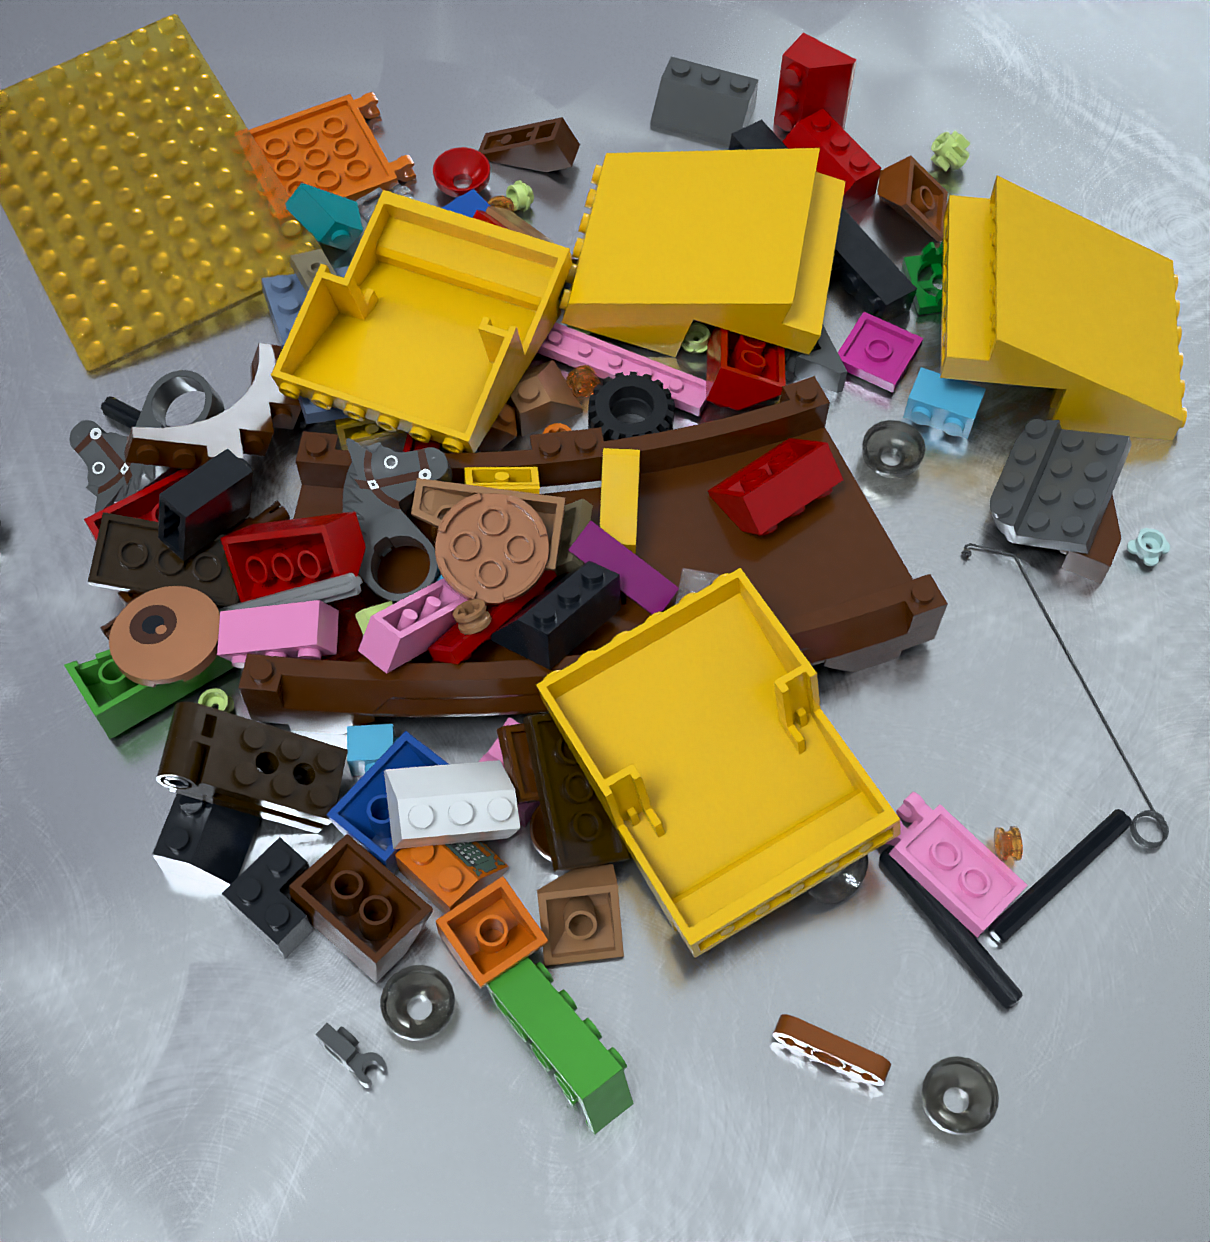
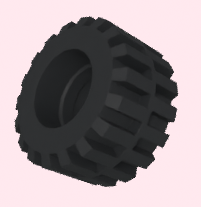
[588,371,675,441]

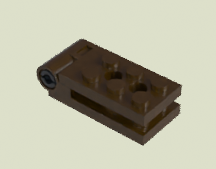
[156,702,348,833]

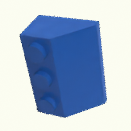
[326,731,449,874]

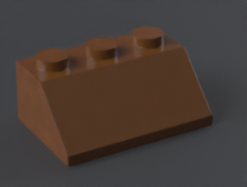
[289,834,433,983]

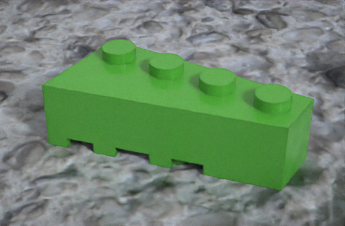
[64,649,233,740]
[487,957,634,1135]

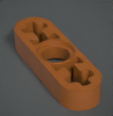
[772,1014,891,1086]

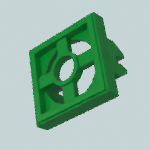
[902,241,943,315]

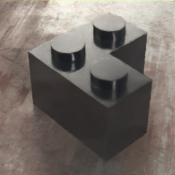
[221,837,313,959]

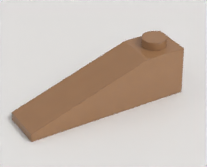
[411,478,565,571]

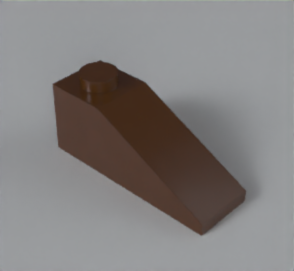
[478,117,580,172]

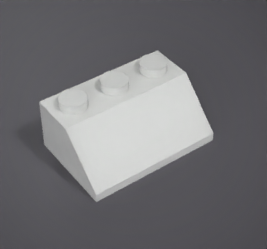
[384,760,520,849]

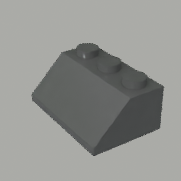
[650,56,759,147]

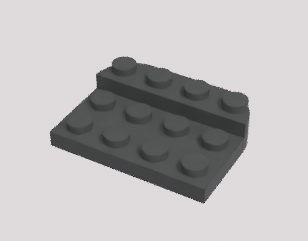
[990,419,1132,554]

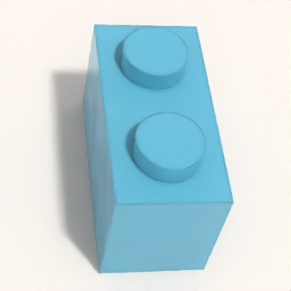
[903,367,986,439]

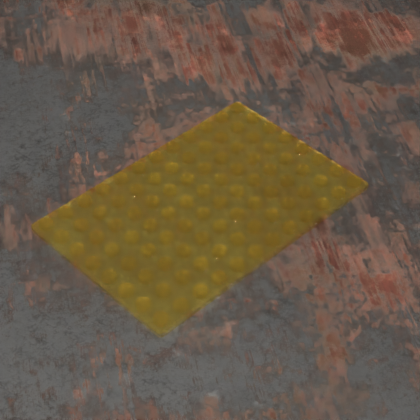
[0,14,323,374]

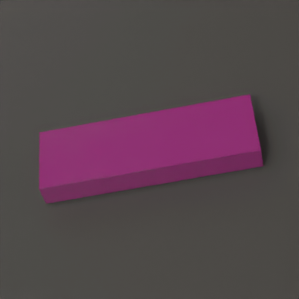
[567,521,679,615]

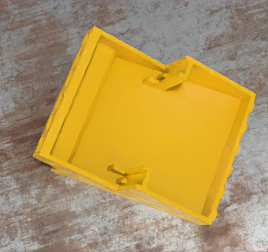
[559,148,846,357]
[940,175,1187,441]
[271,190,573,453]
[536,568,901,958]

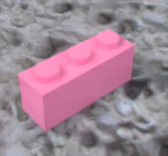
[358,578,467,674]
[217,600,339,668]

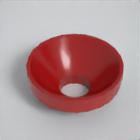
[433,147,490,197]

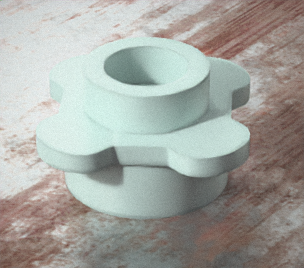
[1127,528,1170,566]

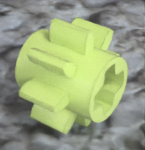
[930,131,970,172]

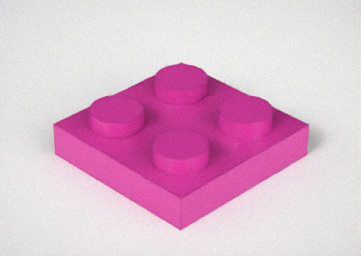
[838,312,923,393]

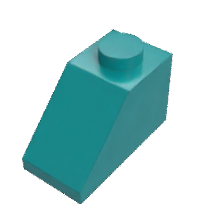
[285,183,363,251]

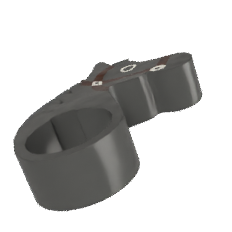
[69,370,225,513]
[343,438,453,604]

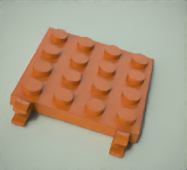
[235,92,416,230]

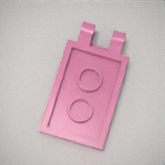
[885,791,1028,938]

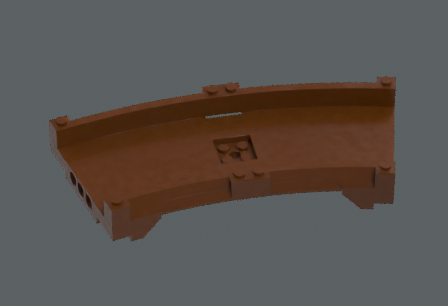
[239,376,948,734]

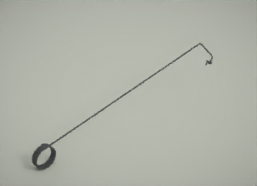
[961,543,1169,848]

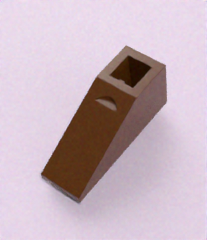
[1060,494,1122,584]

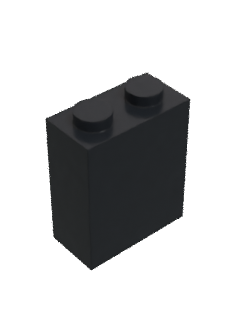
[158,448,253,561]

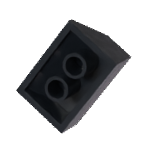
[491,561,621,670]
[152,793,263,887]

